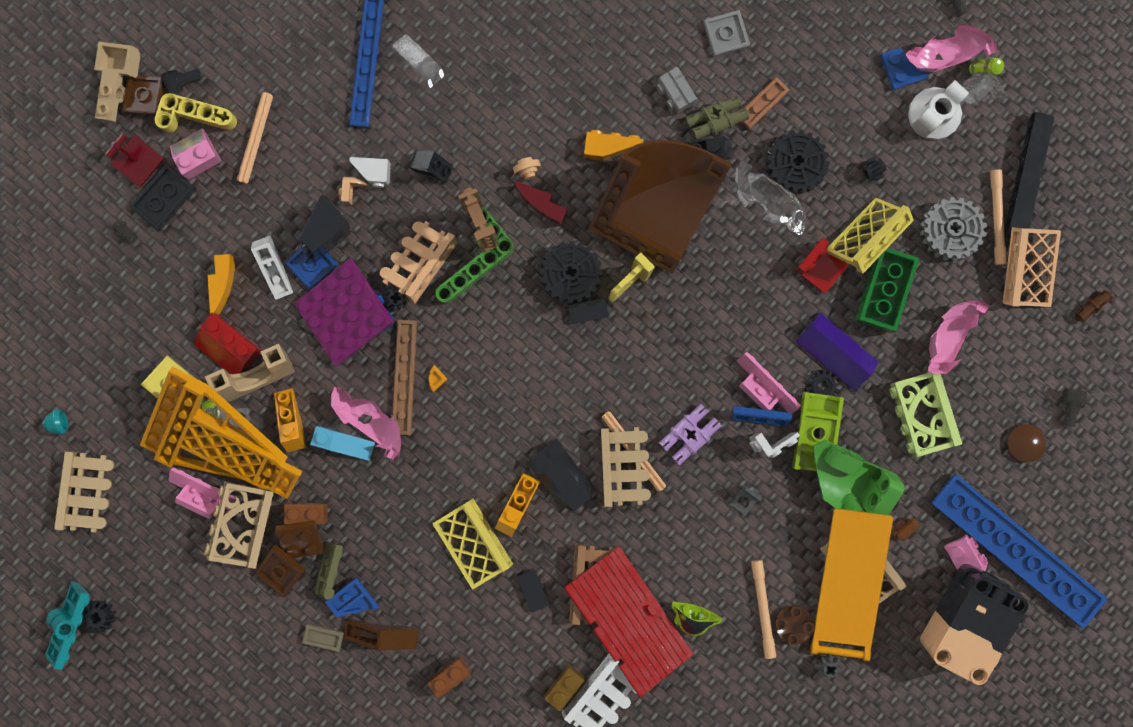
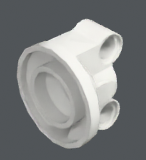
[908,80,969,140]

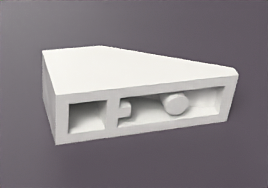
[251,236,293,300]

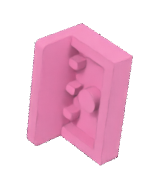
[944,533,988,578]

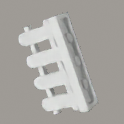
[562,654,636,727]

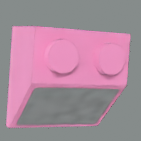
[170,128,222,179]

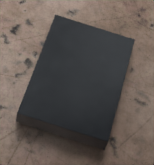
[129,163,197,232]

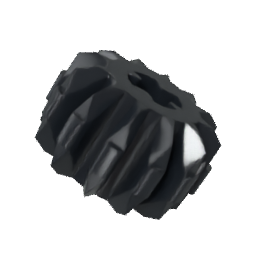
[82,600,117,633]

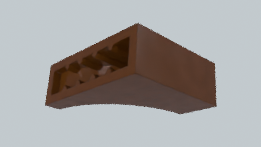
[344,619,418,651]

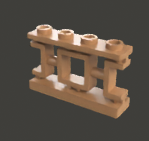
[458,188,500,253]

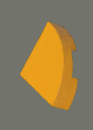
[429,365,448,392]

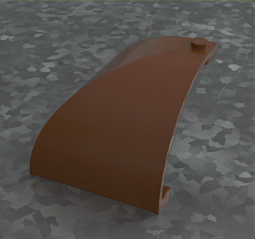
[588,140,732,274]

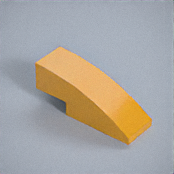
[208,254,235,315]

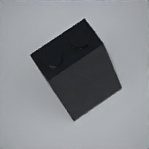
[300,195,351,262]

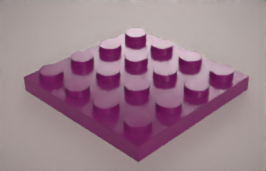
[294,259,394,366]

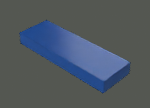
[731,406,792,427]

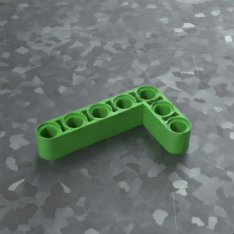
[436,208,514,304]

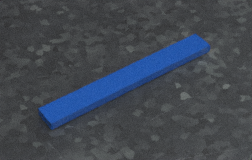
[349,0,384,128]

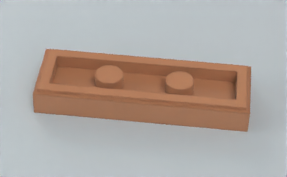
[741,77,790,130]

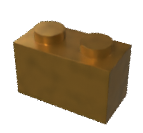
[545,664,585,711]

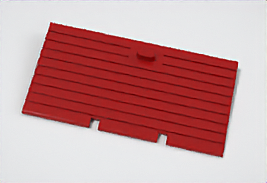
[564,546,694,698]

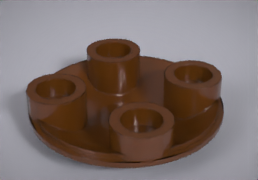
[1007,424,1046,463]
[775,606,815,645]

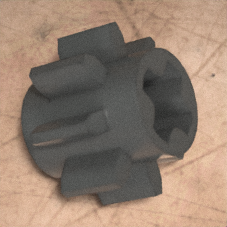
[817,654,842,680]

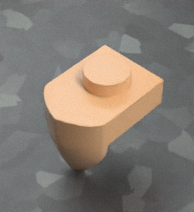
[338,177,367,205]

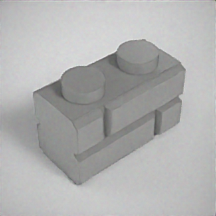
[656,67,697,114]

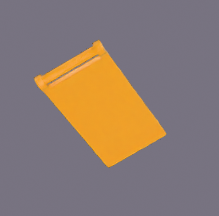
[810,508,893,662]

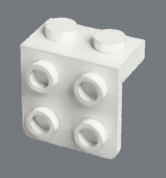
[749,432,800,458]

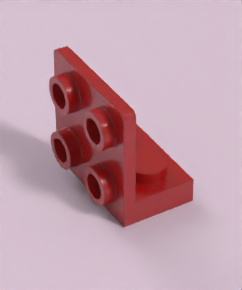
[795,238,848,293]

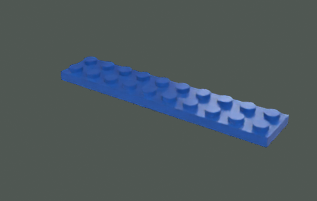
[930,474,1108,629]

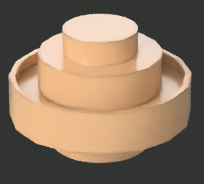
[513,157,541,180]

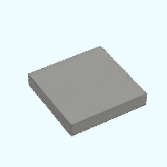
[703,10,750,57]

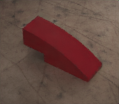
[515,181,567,226]

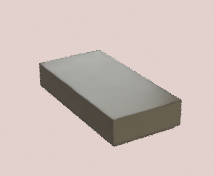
[302,623,344,652]

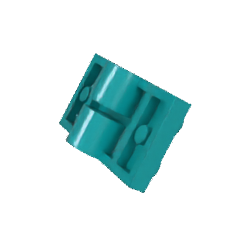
[45,581,90,670]

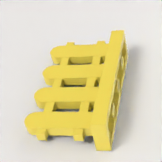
[608,253,655,303]

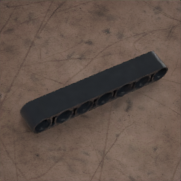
[1004,111,1054,239]

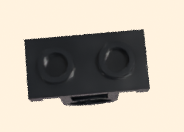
[409,150,453,183]

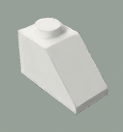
[350,157,391,188]

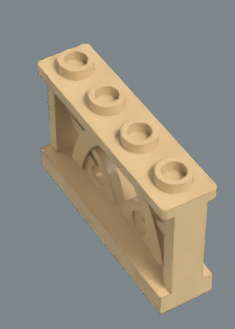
[204,482,274,569]

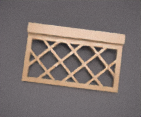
[1003,227,1061,307]

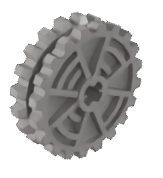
[920,197,987,261]

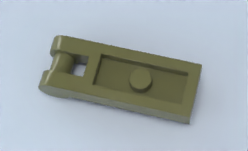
[315,542,343,600]

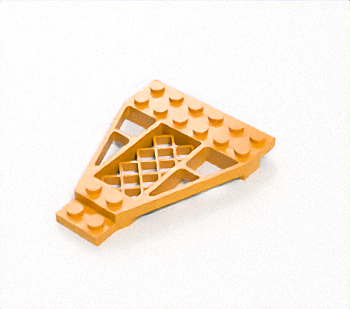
[140,366,302,499]

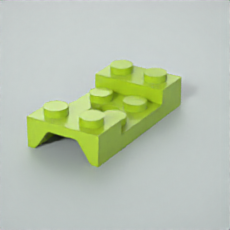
[792,392,844,472]

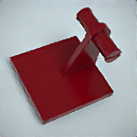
[104,133,165,188]

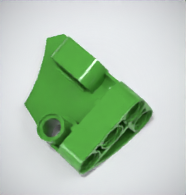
[813,440,904,515]

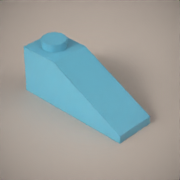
[310,426,376,461]

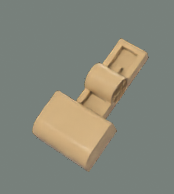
[94,42,140,122]

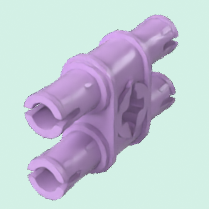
[658,403,722,465]

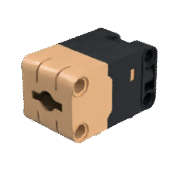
[920,563,1029,685]

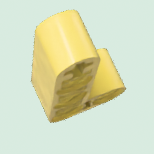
[155,93,237,133]

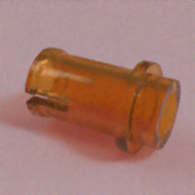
[895,517,921,541]

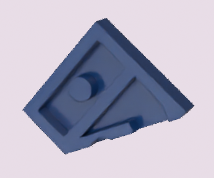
[880,48,929,91]
[325,577,379,617]

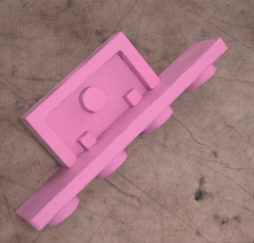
[737,352,801,413]
[168,467,241,519]

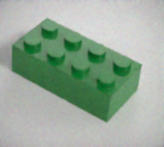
[854,248,920,334]

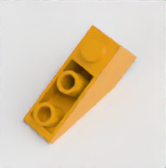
[584,130,644,161]
[274,388,306,453]
[495,473,540,537]

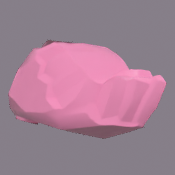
[906,25,998,72]
[928,301,990,374]
[331,387,401,462]

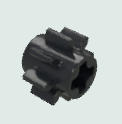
[862,157,887,182]
[384,288,409,311]

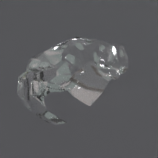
[735,161,806,235]

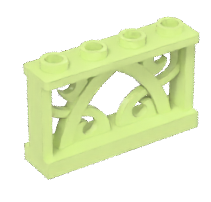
[889,372,962,457]

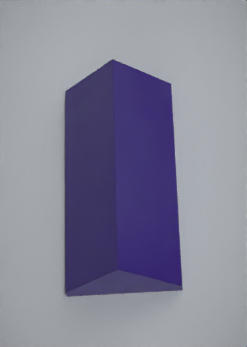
[795,313,879,391]

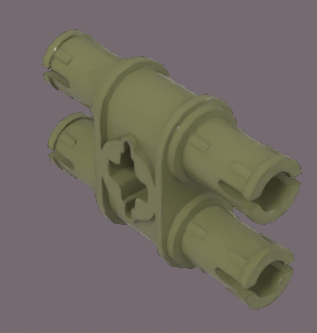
[685,95,750,141]

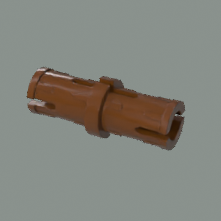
[1075,290,1113,323]

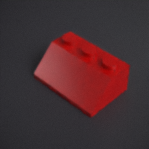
[194,313,263,374]

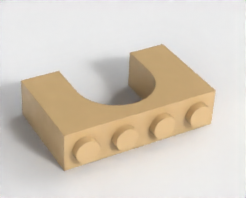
[205,344,295,402]

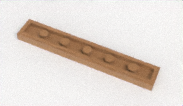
[392,320,417,435]

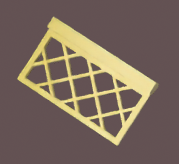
[826,198,914,273]
[432,498,513,590]

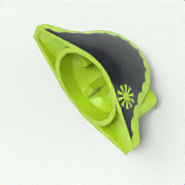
[672,602,722,636]

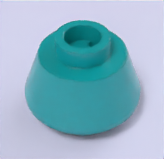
[43,409,69,435]

